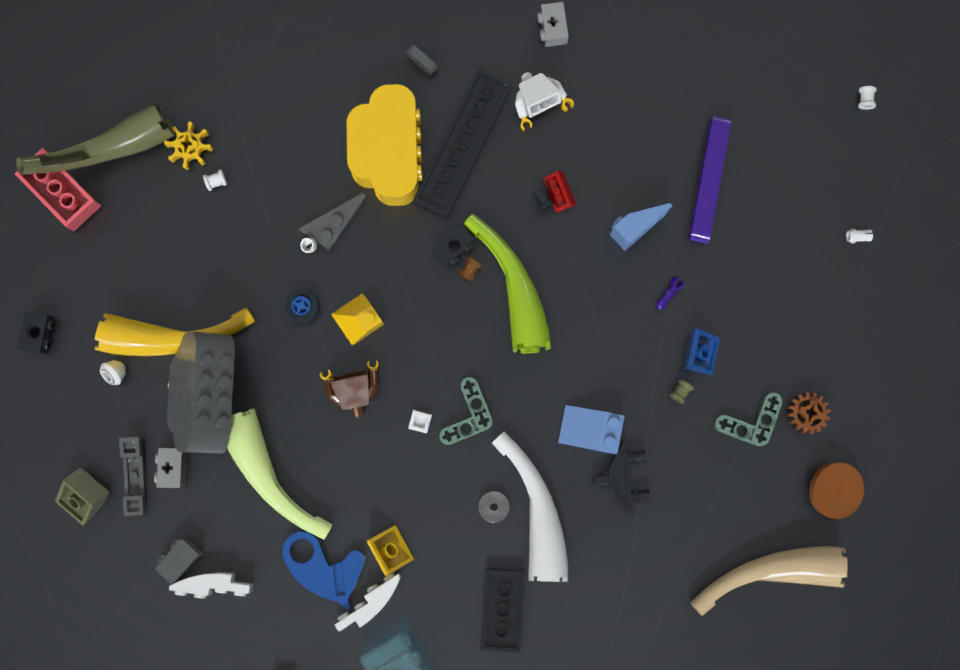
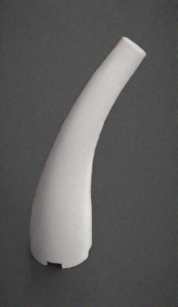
[492,431,568,582]

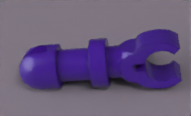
[656,276,685,310]

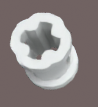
[858,86,876,109]
[203,169,227,191]

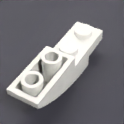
[169,572,254,599]
[335,573,401,632]

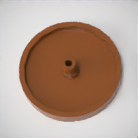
[809,462,864,519]

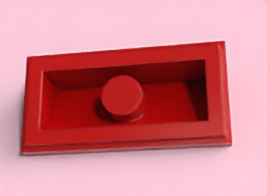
[542,170,577,213]

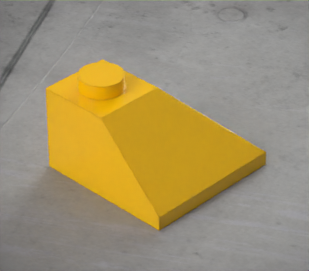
[331,293,384,346]

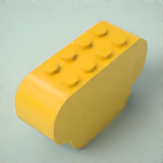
[347,84,423,206]

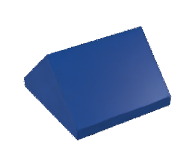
[683,329,720,375]

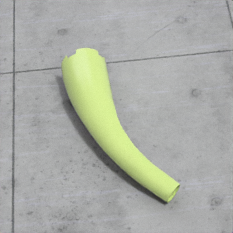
[227,409,333,540]

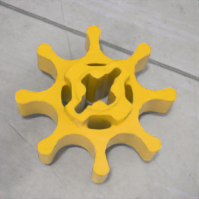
[164,122,213,170]

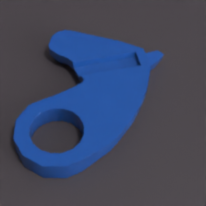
[282,531,366,611]

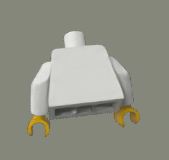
[515,72,574,131]

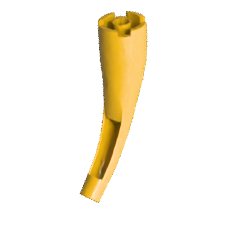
[95,307,255,356]

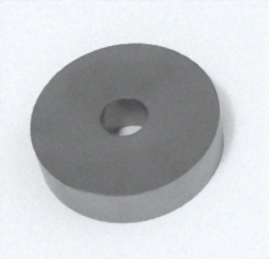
[478,491,510,523]

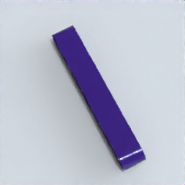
[689,115,731,244]

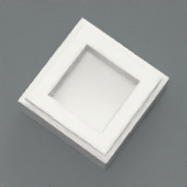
[408,410,432,434]

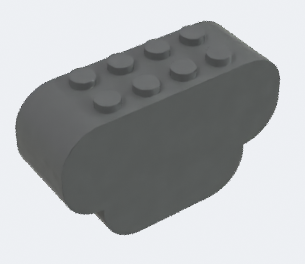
[167,331,235,454]

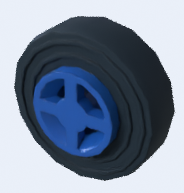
[285,289,320,324]

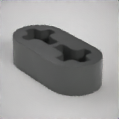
[406,44,437,75]

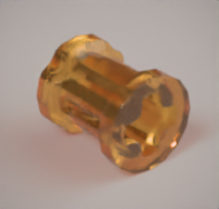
[458,257,482,282]

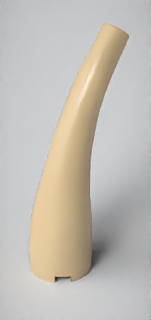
[690,546,847,616]

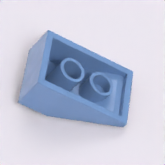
[610,203,672,251]
[558,405,625,455]

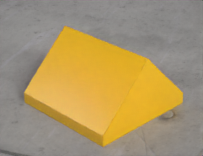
[367,525,414,576]

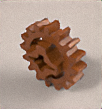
[787,392,831,434]

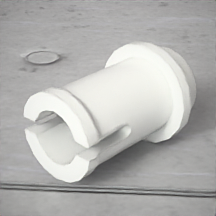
[846,228,873,244]

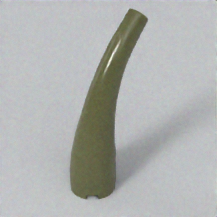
[16,102,175,175]

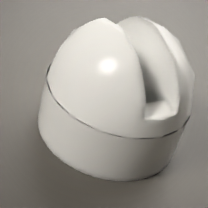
[300,238,317,253]

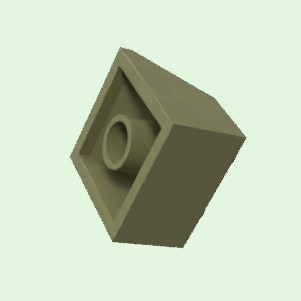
[55,468,109,526]

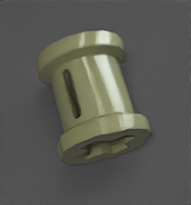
[669,379,694,404]

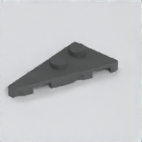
[299,193,367,251]

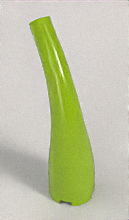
[463,214,551,354]

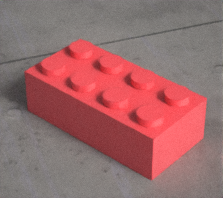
[15,148,101,232]

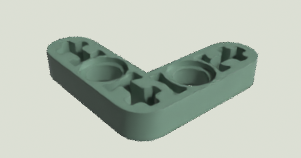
[439,377,493,445]
[714,393,782,446]

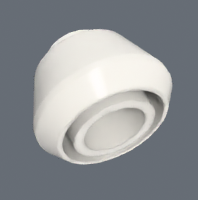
[100,360,126,385]

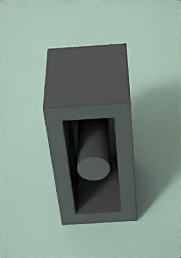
[155,538,203,585]

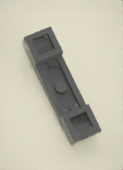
[119,437,146,516]

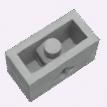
[537,2,569,47]
[154,448,187,488]

